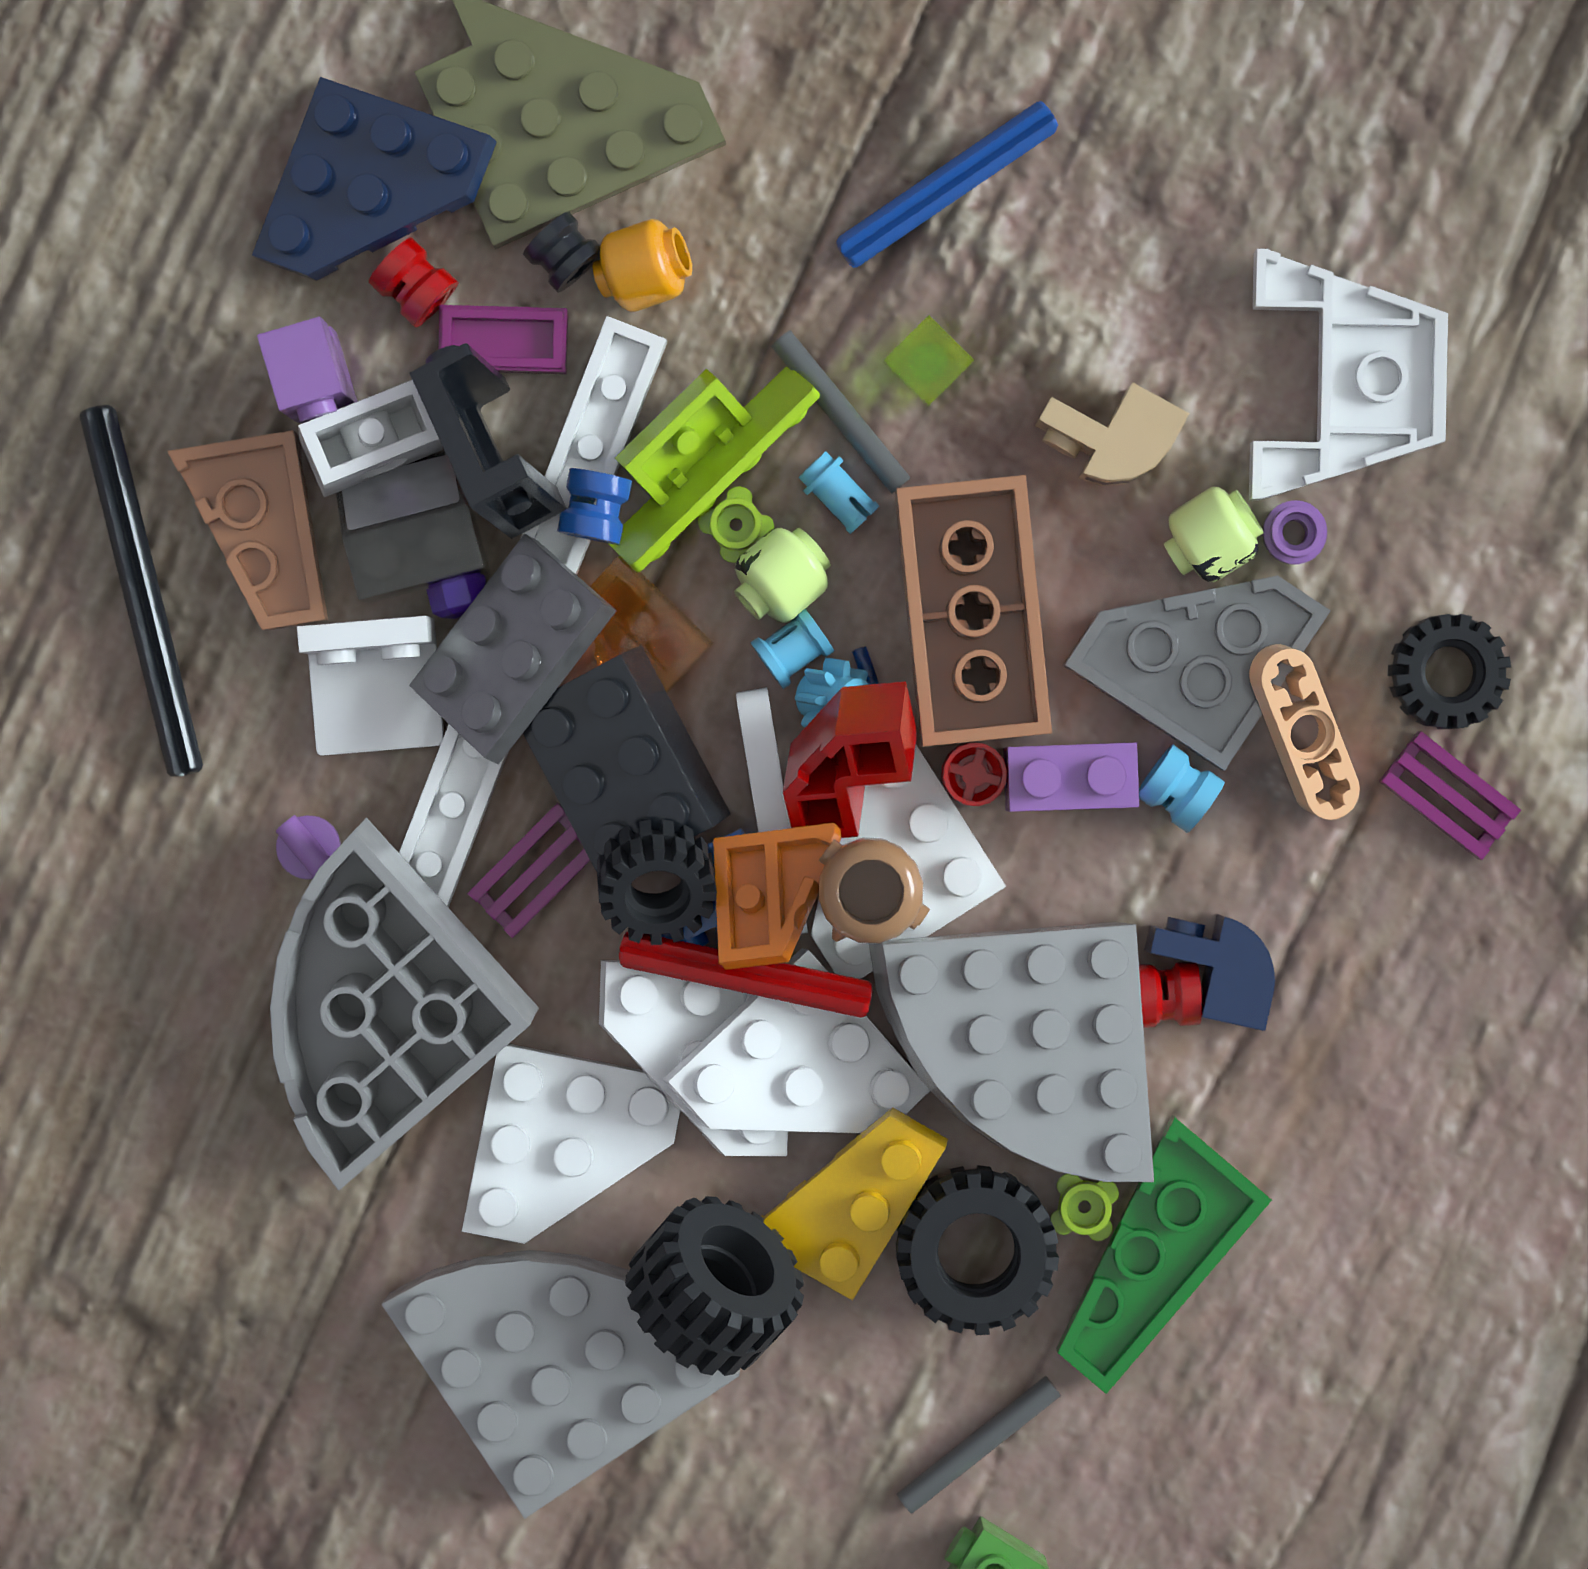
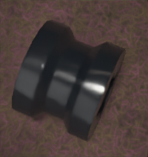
[522,211,600,293]

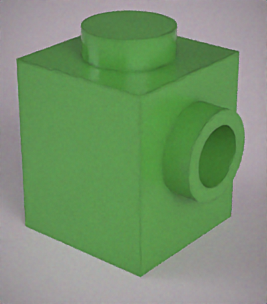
[944,1516,1049,1569]

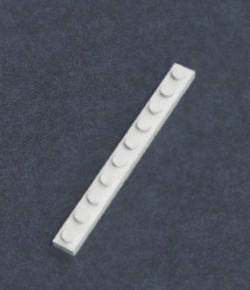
[399,316,667,908]

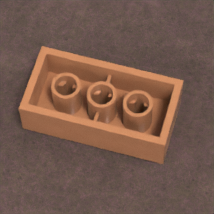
[895,475,1052,747]

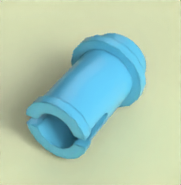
[798,451,879,534]

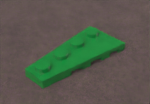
[1056,1115,1272,1394]

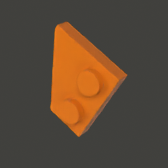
[713,823,841,970]

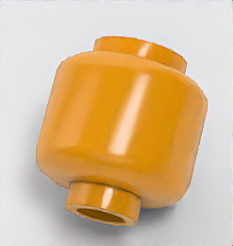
[592,218,692,312]

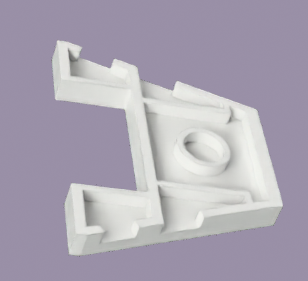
[1249,249,1448,501]

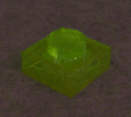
[883,315,974,407]

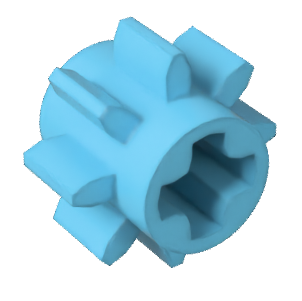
[795,658,869,727]

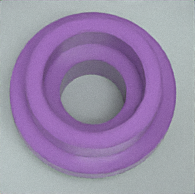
[1262,500,1327,565]

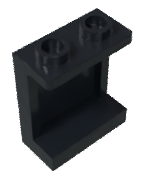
[409,343,567,539]

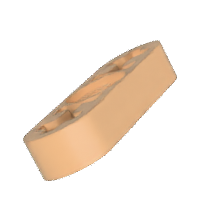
[1249,644,1360,820]

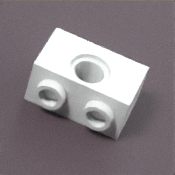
[298,380,443,497]

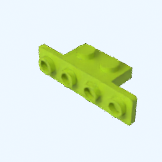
[608,367,820,573]

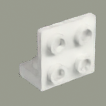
[297,616,444,755]

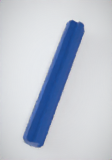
[836,101,1058,268]

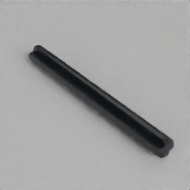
[80,405,203,777]

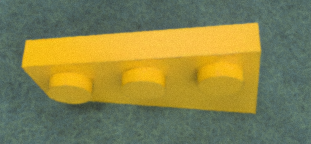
[761,1107,948,1301]

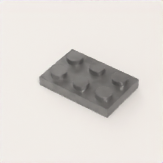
[409,534,616,765]

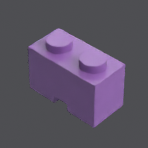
[257,316,357,423]
[1003,743,1139,812]

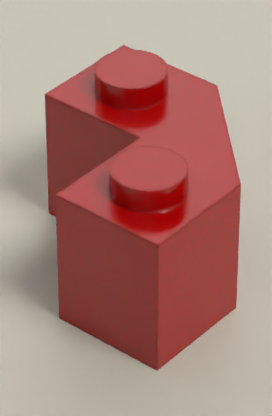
[783,681,917,838]

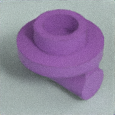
[275,815,341,879]

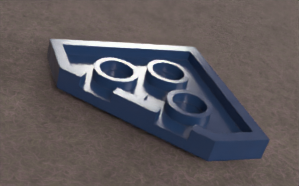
[252,77,497,281]

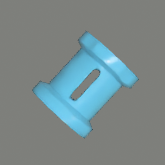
[750,609,835,689]

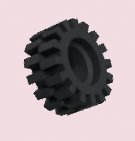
[1388,614,1511,729]
[597,819,717,945]

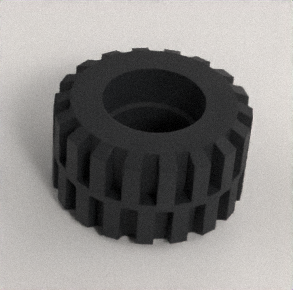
[895,1165,1059,1336]
[625,1196,804,1376]

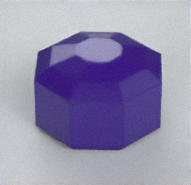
[426,572,487,619]

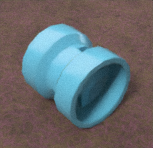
[1139,744,1225,833]

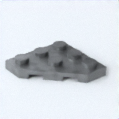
[1063,575,1331,771]

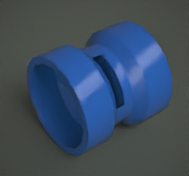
[557,468,632,545]

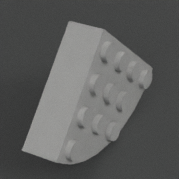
[270,817,539,1190]
[868,922,1154,1182]
[381,1250,740,1519]

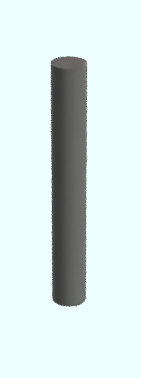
[771,330,911,494]
[897,1376,1061,1514]

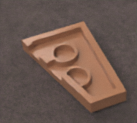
[167,430,328,631]

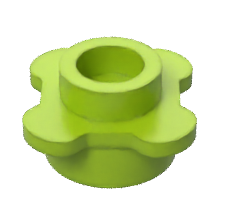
[698,486,774,563]
[1050,1173,1119,1241]

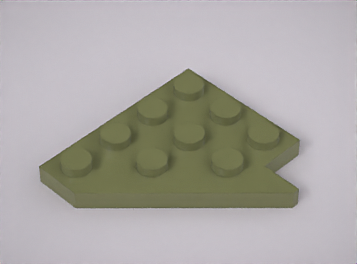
[414,0,726,250]

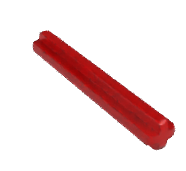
[618,931,873,1018]

